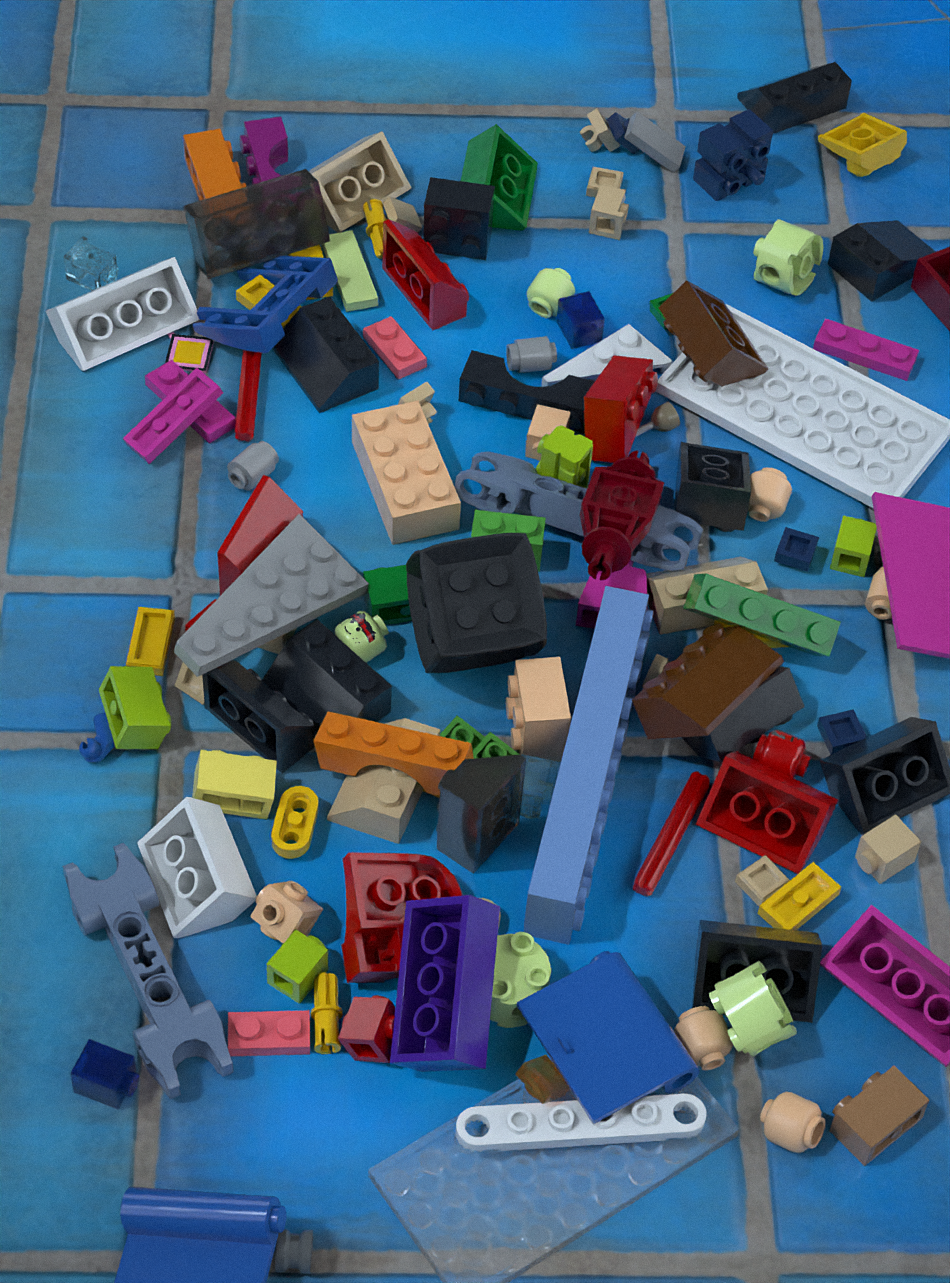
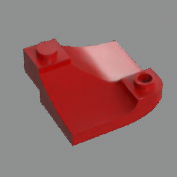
[341,852,462,983]

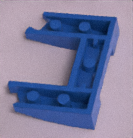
[193,255,338,353]

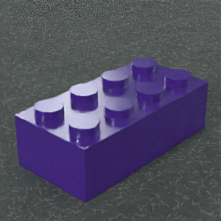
[390,895,500,1072]

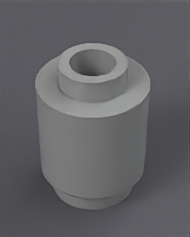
[506,336,557,373]
[227,441,279,491]

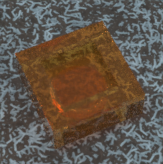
[515,1055,570,1104]

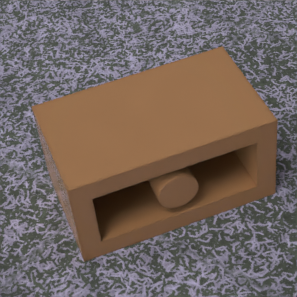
[830,1066,930,1166]

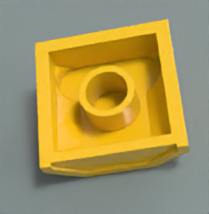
[818,113,907,177]

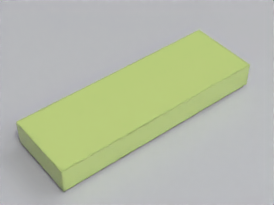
[321,230,378,312]

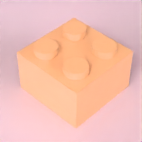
[506,657,571,765]

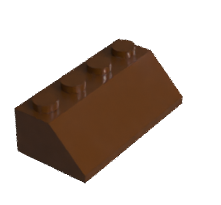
[632,624,784,739]

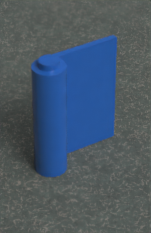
[517,951,700,1125]
[114,1187,287,1283]

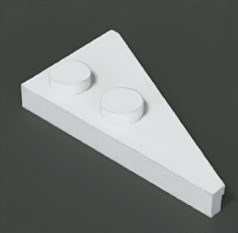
[542,324,672,387]

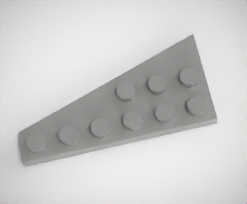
[174,514,369,677]

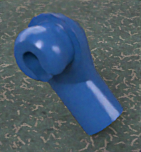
[79,713,115,763]

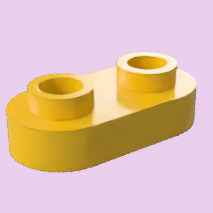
[271,786,318,859]

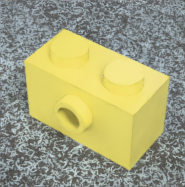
[192,750,277,820]

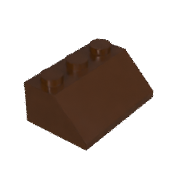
[658,280,769,387]

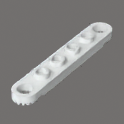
[456,1094,706,1152]

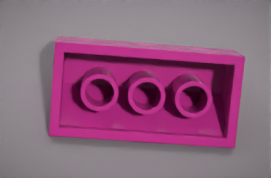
[820,905,950,1067]

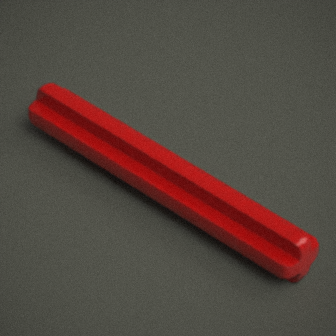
[235,350,262,442]
[633,771,710,897]

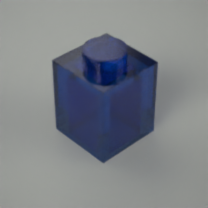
[556,291,605,349]
[70,1039,139,1110]

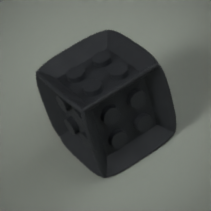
[406,533,547,673]

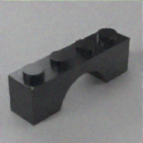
[458,350,595,434]

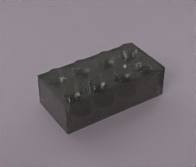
[183,169,330,279]

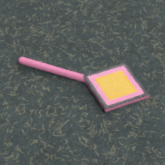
[165,332,214,373]

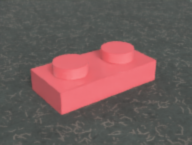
[363,316,427,380]
[228,1010,310,1056]

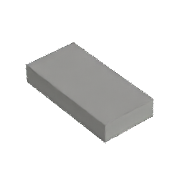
[624,112,686,173]

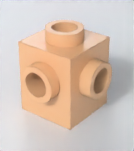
[250,881,323,943]

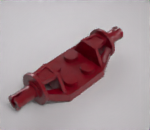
[580,450,665,581]

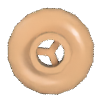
[748,467,792,522]
[674,1006,733,1070]
[760,1092,826,1153]

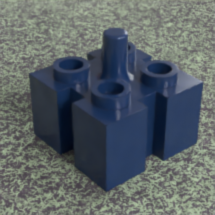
[693,109,773,201]

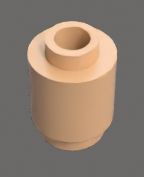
[865,567,892,620]

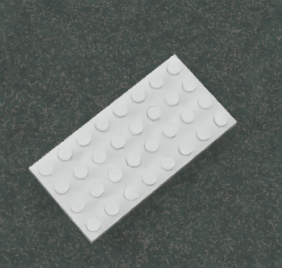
[655,304,950,508]

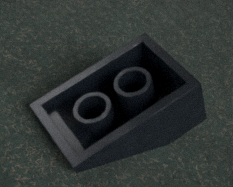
[828,220,936,302]
[674,442,751,532]

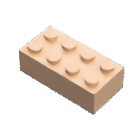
[352,401,461,545]

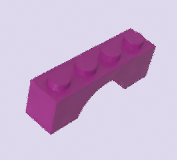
[239,116,308,232]

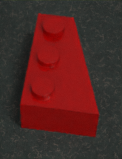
[584,355,658,463]

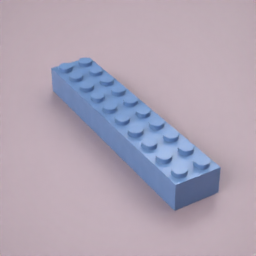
[523,586,653,945]

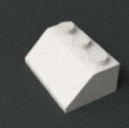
[137,797,257,939]

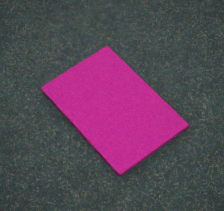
[871,492,950,659]

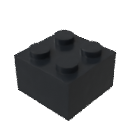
[423,177,495,260]

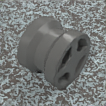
[275,1228,313,1274]

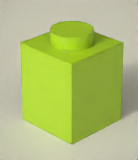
[830,515,877,577]
[266,929,328,1004]

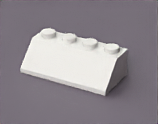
[46,257,200,371]

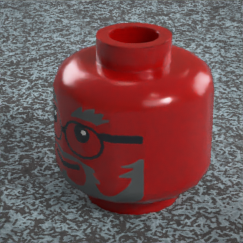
[753,730,811,779]

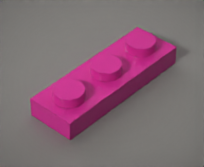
[813,318,919,381]
[145,360,236,444]
[123,368,223,464]

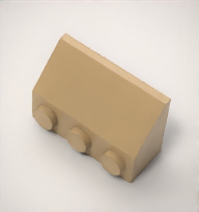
[294,131,411,233]
[647,557,768,635]
[327,718,440,844]

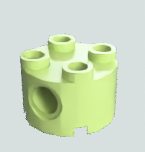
[753,219,824,296]
[490,932,551,1028]
[709,961,797,1056]

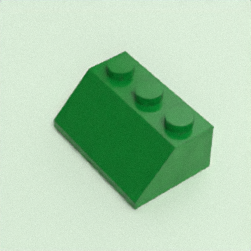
[461,124,538,231]

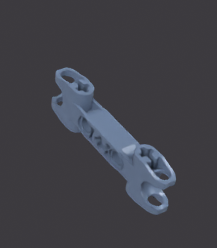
[454,452,703,571]
[62,843,233,1099]

